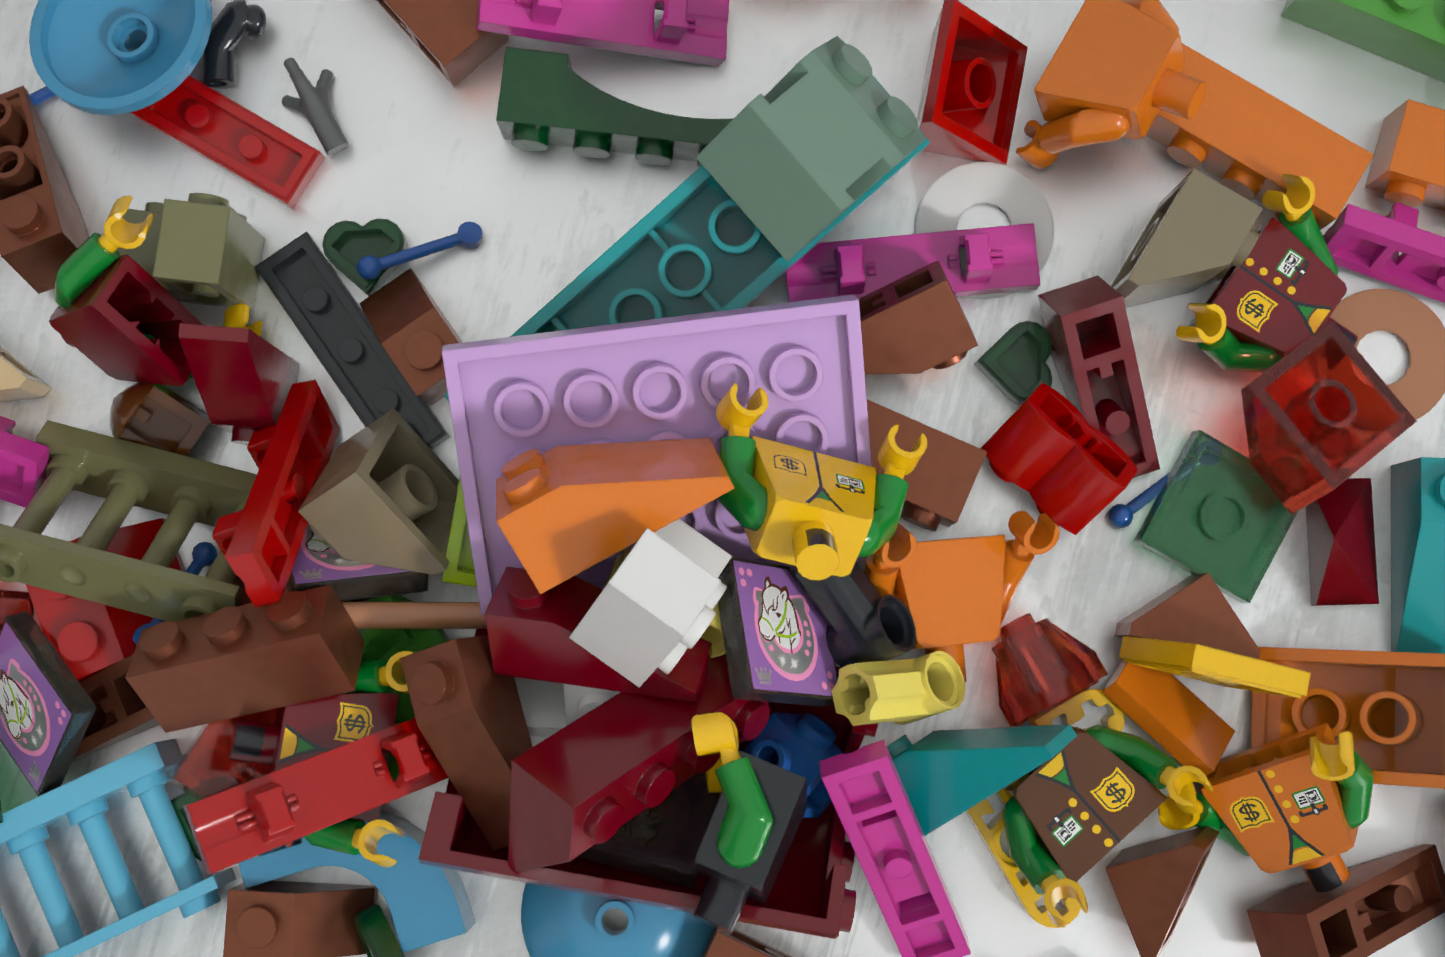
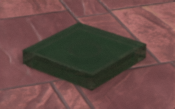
[1134,430,1308,603]

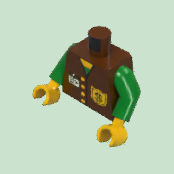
[1002,715,1213,928]

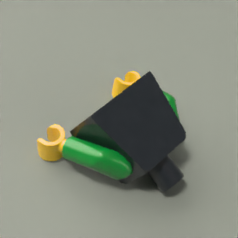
[692,712,808,934]

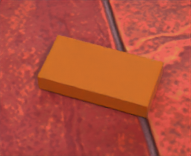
[1102,659,1235,776]

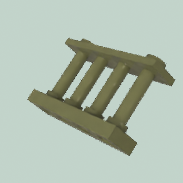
[0,420,257,622]

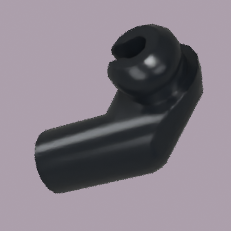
[203,0,266,89]

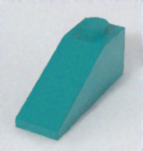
[1391,457,1445,654]
[887,724,1078,836]

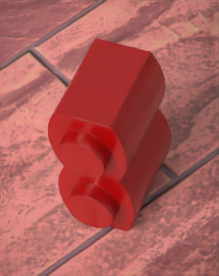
[981,383,1138,535]

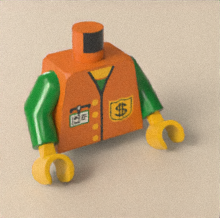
[1157,723,1374,892]

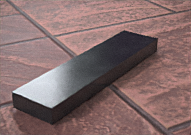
[255,231,451,450]

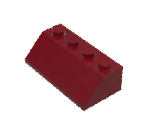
[508,647,770,873]

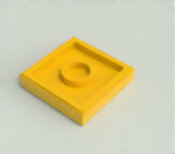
[1119,636,1311,698]

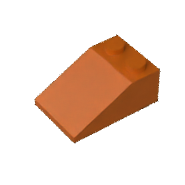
[496,438,735,594]
[1251,647,1445,789]

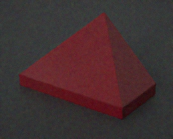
[1304,478,1379,606]

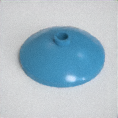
[29,0,212,115]
[521,883,713,957]

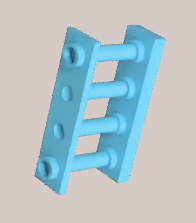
[0,739,236,957]

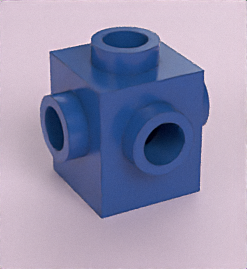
[743,712,844,818]

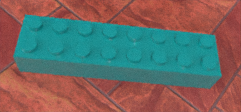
[444,40,930,402]

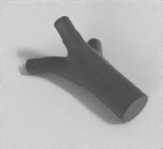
[282,58,349,155]

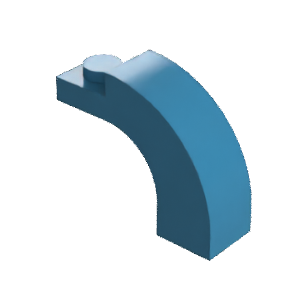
[238,810,476,953]

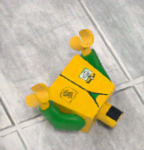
[715,383,927,581]

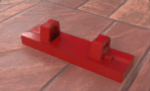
[212,379,340,607]
[183,718,449,874]

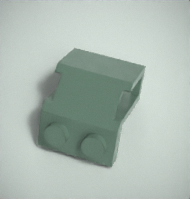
[696,36,927,261]

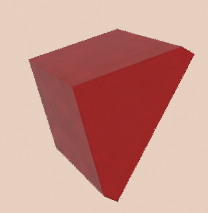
[917,0,1028,165]

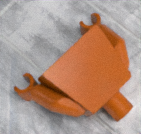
[1015,0,1206,170]
[864,511,1060,682]

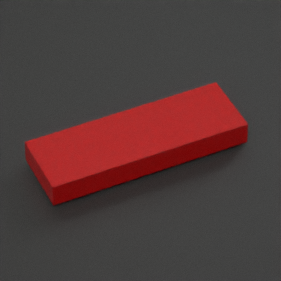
[130,76,325,209]

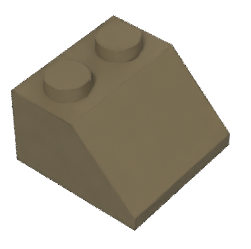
[1111,168,1263,308]
[298,408,459,576]

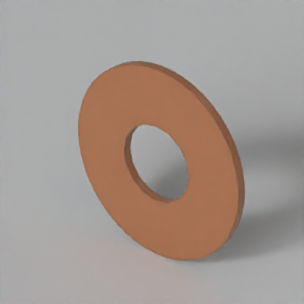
[1311,289,1445,428]

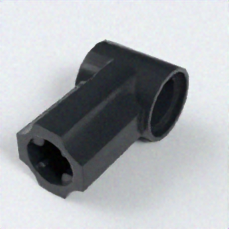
[789,562,916,668]

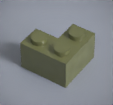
[117,193,265,311]

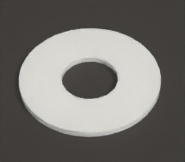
[914,162,1054,299]

